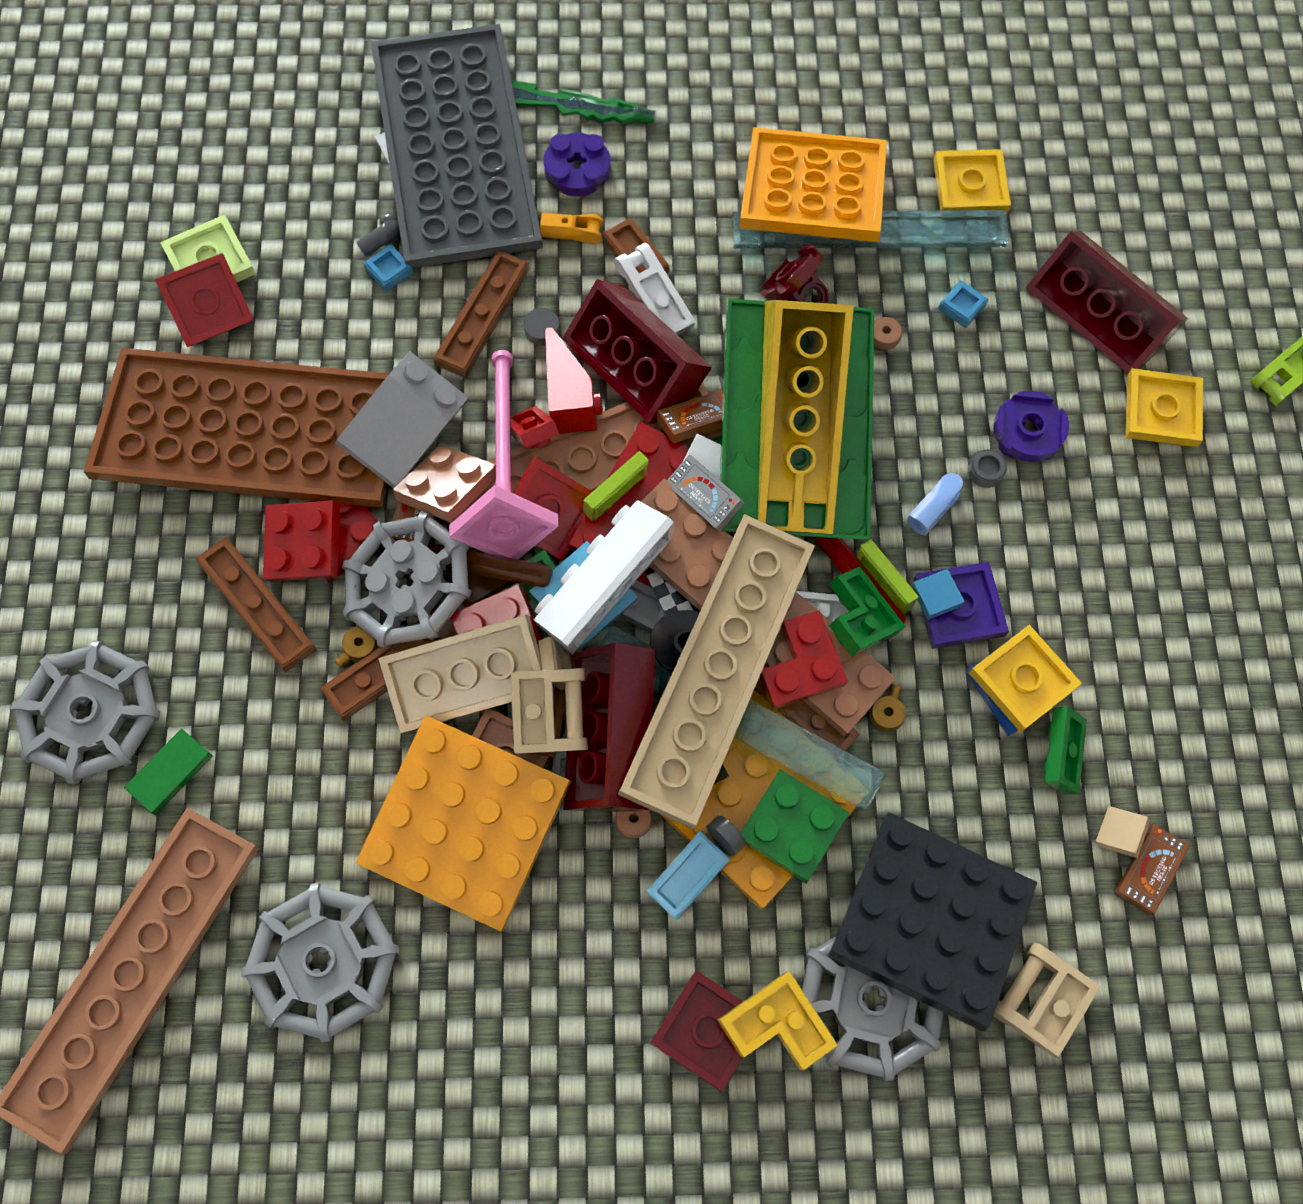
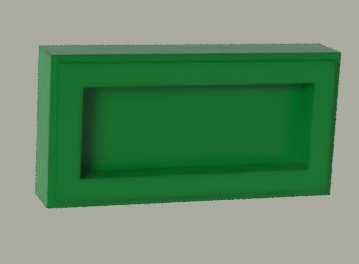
[124,728,213,816]

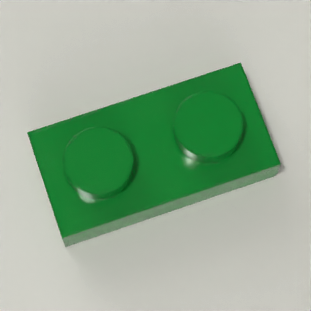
[1044,706,1087,794]

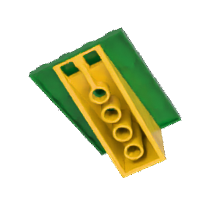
[720,299,875,540]

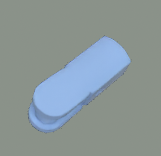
[907,473,963,536]

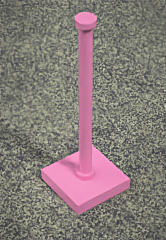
[449,350,558,559]

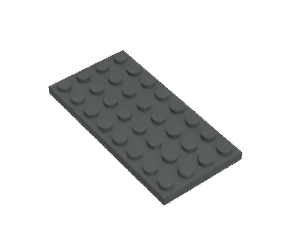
[371,24,543,268]

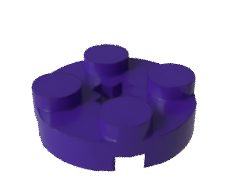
[543,133,611,197]
[993,391,1069,462]

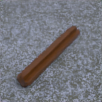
[427,543,553,587]

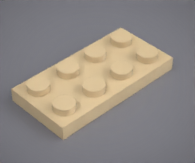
[378,614,542,734]

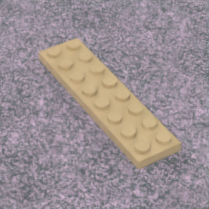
[618,514,815,829]

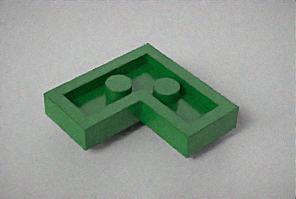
[829,567,906,657]

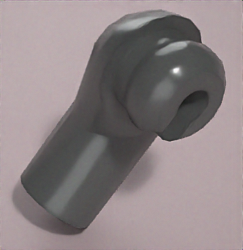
[357,214,400,257]

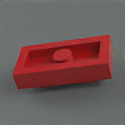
[510,406,559,449]

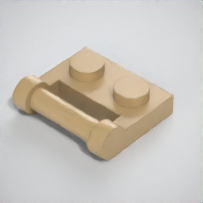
[511,668,588,754]
[993,942,1101,1058]

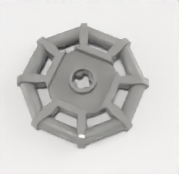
[341,512,472,649]
[10,641,160,784]
[241,883,400,1043]
[802,937,944,1082]

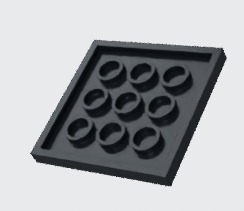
[828,812,1038,1032]

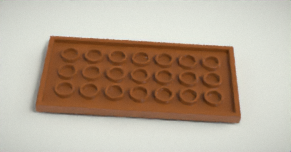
[84,348,390,508]

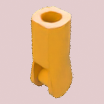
[540,213,604,244]

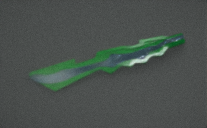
[511,80,656,125]

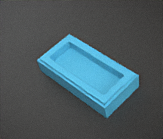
[646,831,732,920]

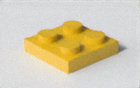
[933,149,1011,215]
[1125,368,1203,447]
[969,625,1082,733]

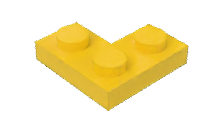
[718,971,838,1070]

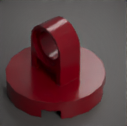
[760,244,829,303]

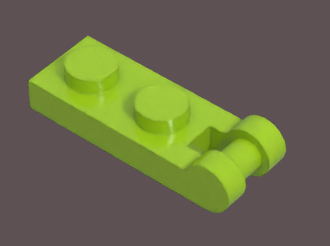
[1250,336,1303,407]

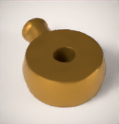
[334,626,378,669]
[869,684,906,732]

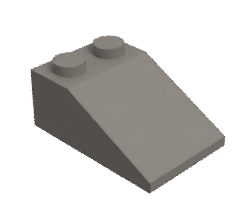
[335,351,469,488]

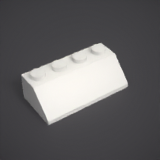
[534,500,674,655]

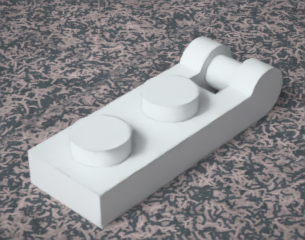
[614,243,696,335]

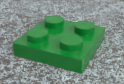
[740,770,849,884]

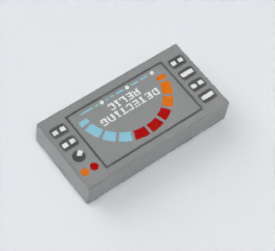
[667,454,745,532]

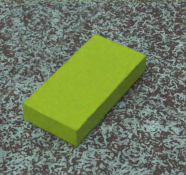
[583,451,649,521]
[857,539,919,615]

